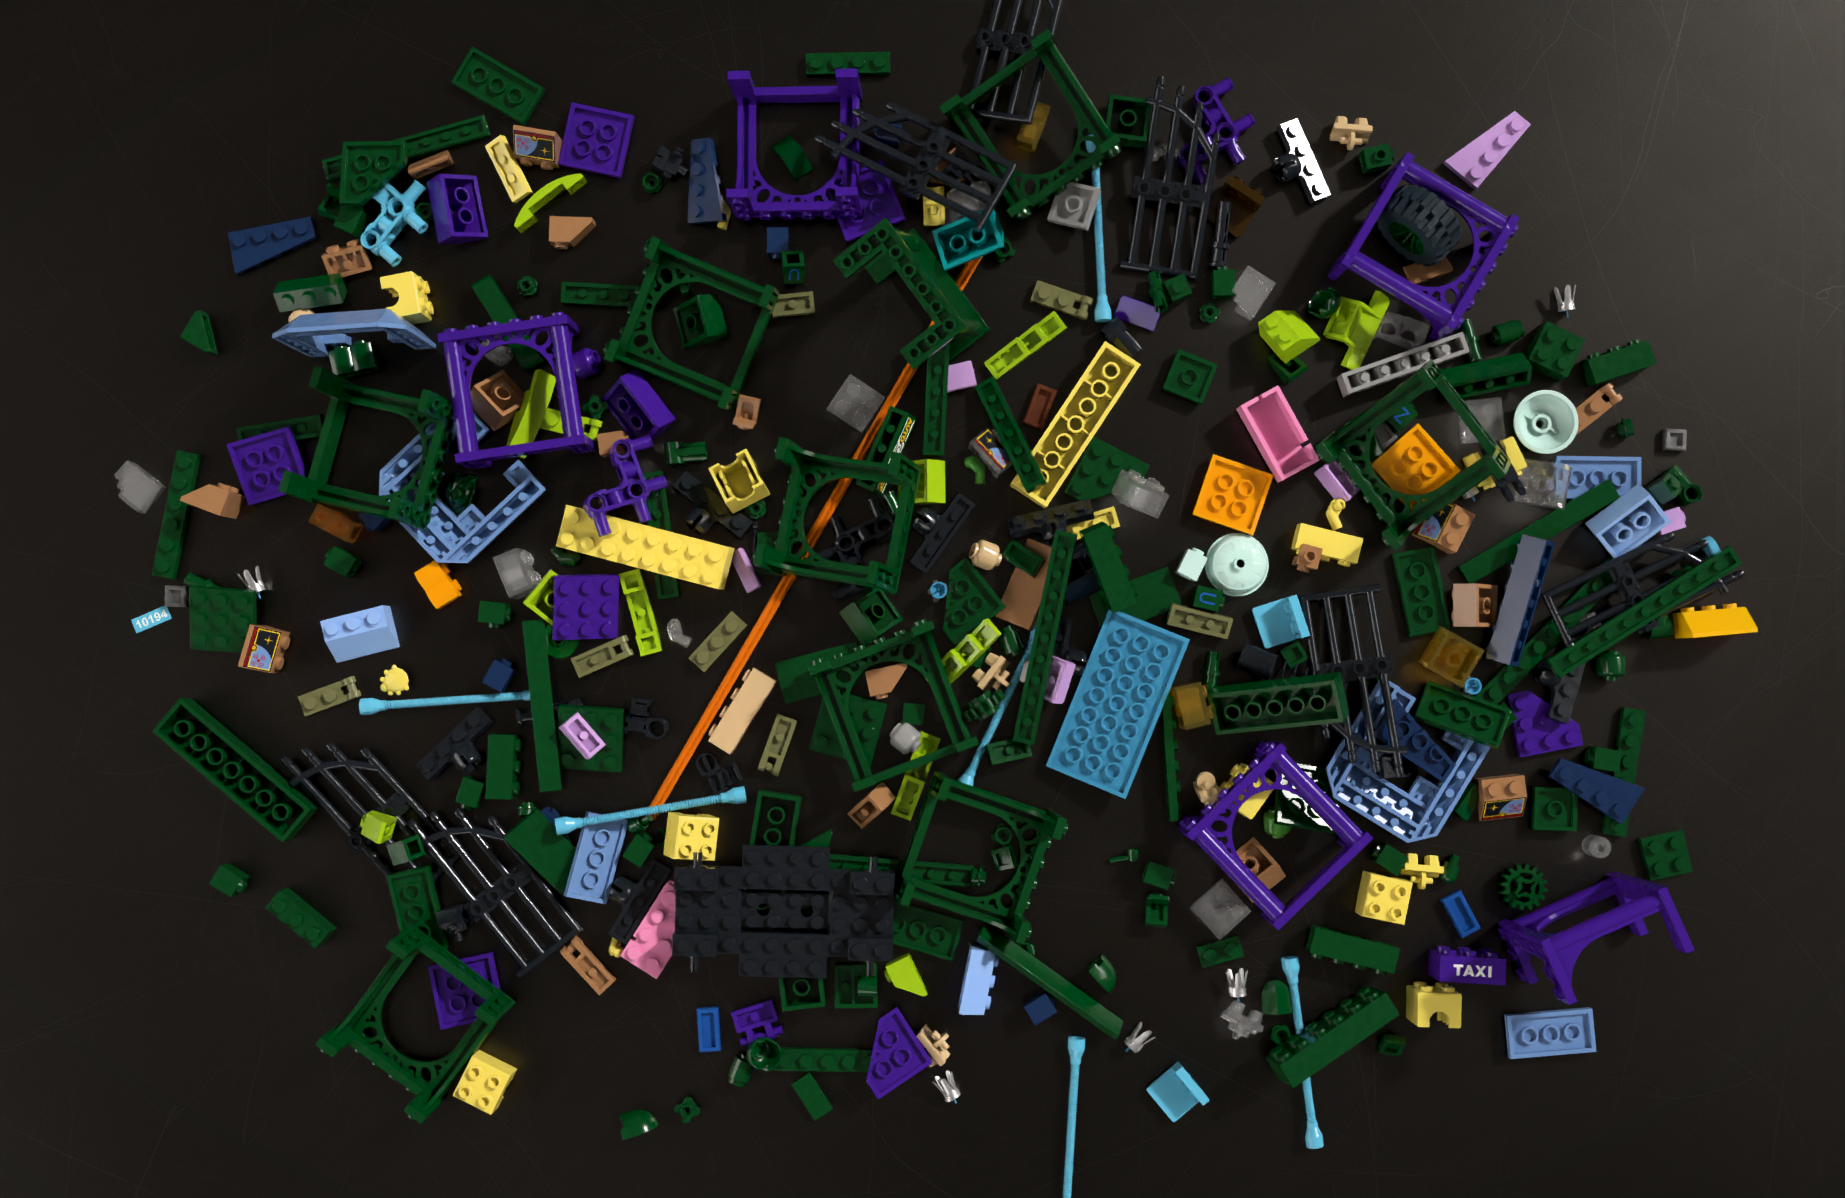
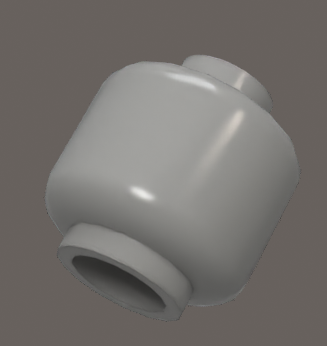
[889,723,922,754]

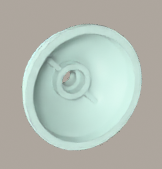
[1513,390,1579,454]
[1205,533,1269,596]

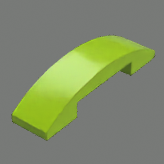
[514,173,587,233]
[619,568,662,656]

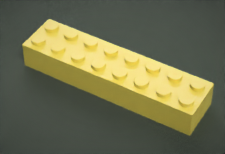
[1010,341,1141,509]
[556,505,735,590]

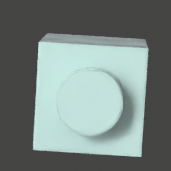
[1175,547,1208,582]

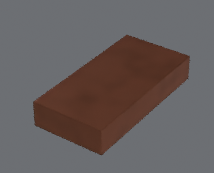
[1022,383,1057,431]

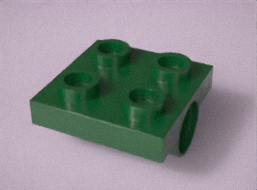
[834,963,878,1009]

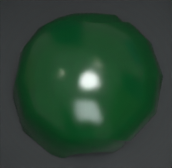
[1307,287,1341,319]
[747,1037,782,1071]

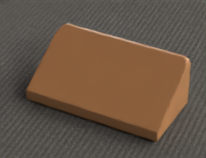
[408,150,454,179]
[1403,257,1453,285]

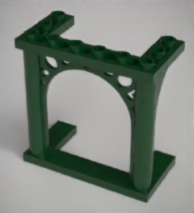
[939,29,1123,220]
[833,218,991,369]
[603,236,780,410]
[1315,359,1511,551]
[279,366,455,530]
[753,437,921,594]
[808,619,979,792]
[894,770,1068,945]
[315,925,516,1124]

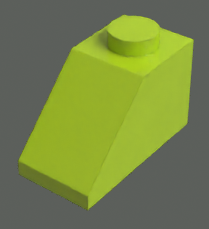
[360,810,398,844]
[884,952,928,997]

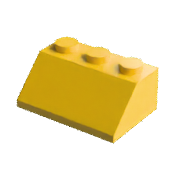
[1673,603,1758,638]

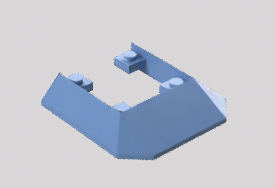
[272,309,436,357]
[379,411,546,563]
[1326,679,1490,843]

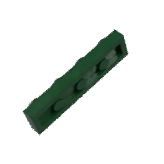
[806,51,890,77]
[561,282,647,308]
[236,414,324,441]

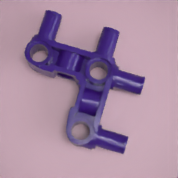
[1177,77,1255,186]
[583,435,667,537]

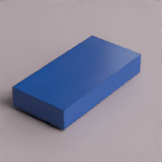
[1440,889,1481,938]
[696,1006,721,1052]

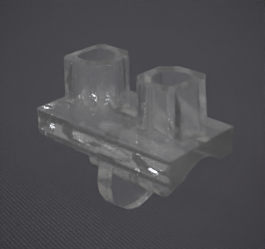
[1221,1000,1264,1040]

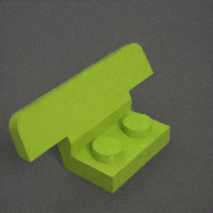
[1323,290,1390,370]

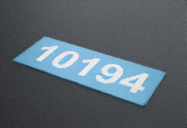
[131,606,172,633]

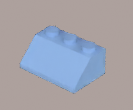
[1585,483,1671,558]
[320,605,400,663]
[958,943,999,1015]

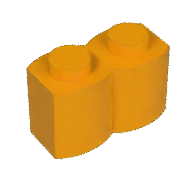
[414,560,462,609]

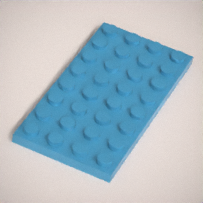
[1046,610,1190,799]

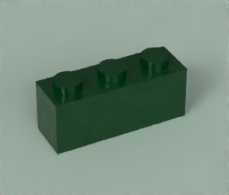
[273,273,347,312]
[1581,339,1657,387]
[485,733,522,800]
[265,888,337,948]

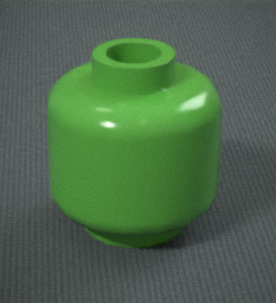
[1263,805,1292,839]

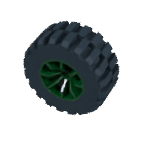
[1376,184,1461,266]

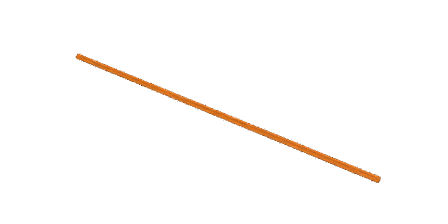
[649,256,983,820]

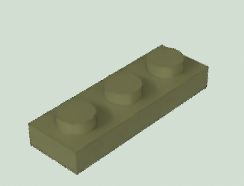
[1165,603,1233,639]
[689,611,748,672]

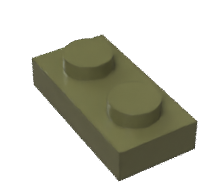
[772,291,815,318]

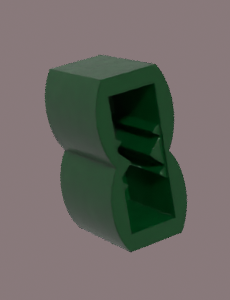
[328,340,380,378]

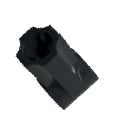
[1100,317,1142,358]

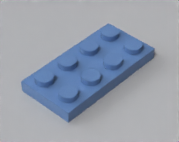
[1553,456,1641,500]
[564,811,628,904]
[1504,1007,1597,1059]

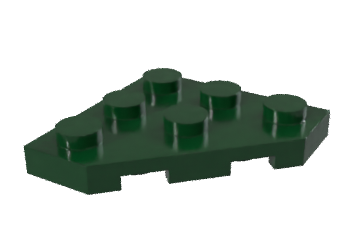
[339,141,408,206]
[1064,436,1150,501]
[943,557,1006,646]

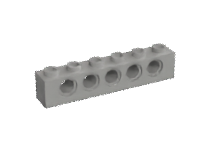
[1336,332,1470,397]

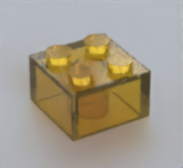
[1418,626,1485,687]
[1170,681,1213,730]

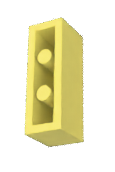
[1291,523,1363,567]

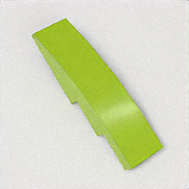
[984,311,1067,380]
[506,369,556,459]
[925,618,1001,684]
[891,730,941,821]

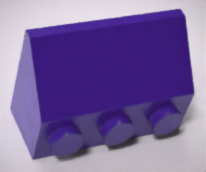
[427,174,488,244]
[601,369,676,441]

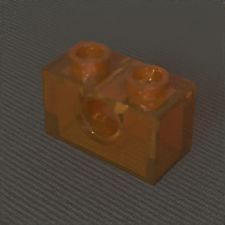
[308,503,363,543]

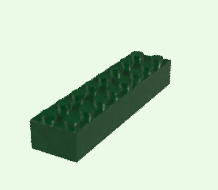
[152,698,319,843]

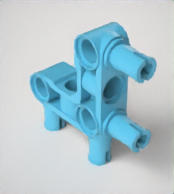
[360,180,428,267]

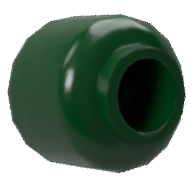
[1596,651,1626,681]

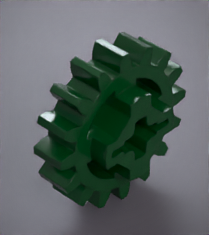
[962,689,1006,723]
[1498,863,1548,911]

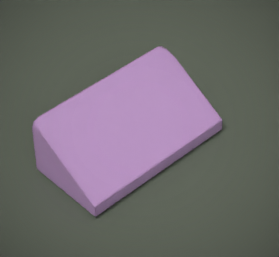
[947,361,977,393]
[1314,459,1360,502]
[732,548,762,593]
[1044,656,1076,704]
[559,712,606,759]

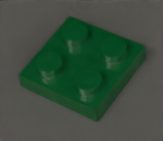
[1162,349,1218,405]
[1531,786,1578,831]
[1638,829,1693,881]

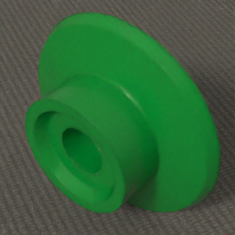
[545,624,579,658]

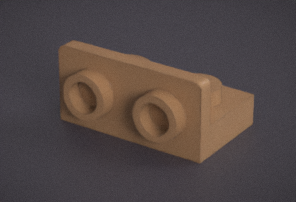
[321,239,373,277]

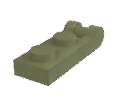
[1030,280,1093,320]
[571,635,635,678]
[298,676,362,717]
[758,713,798,777]

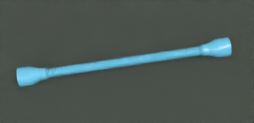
[1086,135,1112,322]
[957,621,1037,786]
[359,690,530,715]
[555,786,747,835]
[1281,956,1324,1149]
[1063,1036,1085,1198]

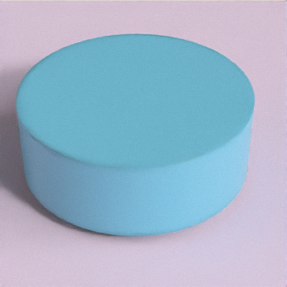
[1701,536,1720,557]

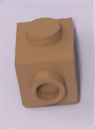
[732,394,761,430]
[1292,544,1323,573]

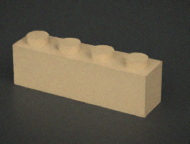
[708,668,777,754]

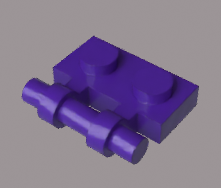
[731,998,783,1047]

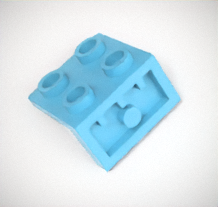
[1252,595,1310,648]
[1146,1061,1210,1122]

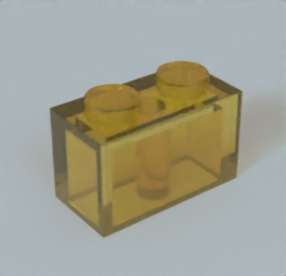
[1015,102,1051,153]

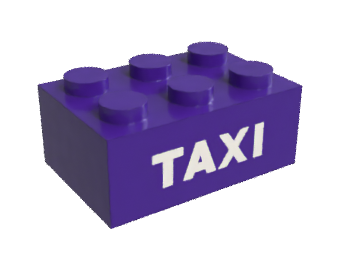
[1428,945,1506,985]

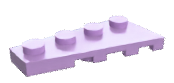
[1443,111,1531,190]

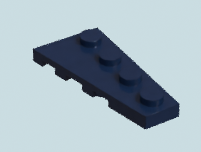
[687,138,727,225]
[228,217,317,276]
[1375,699,1456,783]
[1547,758,1646,824]

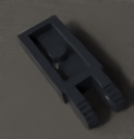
[1477,440,1526,503]

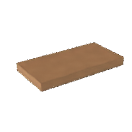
[995,538,1052,631]

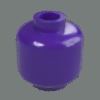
[572,348,602,379]

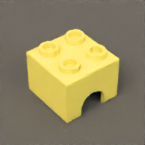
[380,271,434,325]
[1462,436,1527,490]
[708,449,770,514]
[1219,763,1274,819]
[663,812,719,861]
[1355,870,1413,925]
[1406,981,1462,1028]
[452,1050,517,1115]

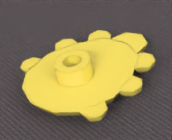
[380,665,409,696]

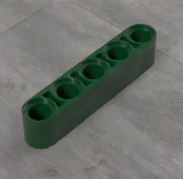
[471,274,544,372]

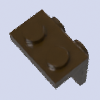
[1207,175,1266,238]

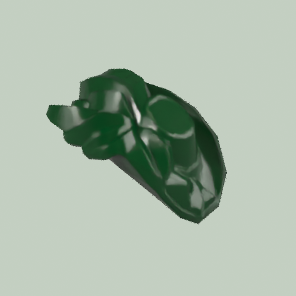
[446,472,478,514]

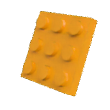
[1371,423,1460,510]
[1192,454,1274,536]

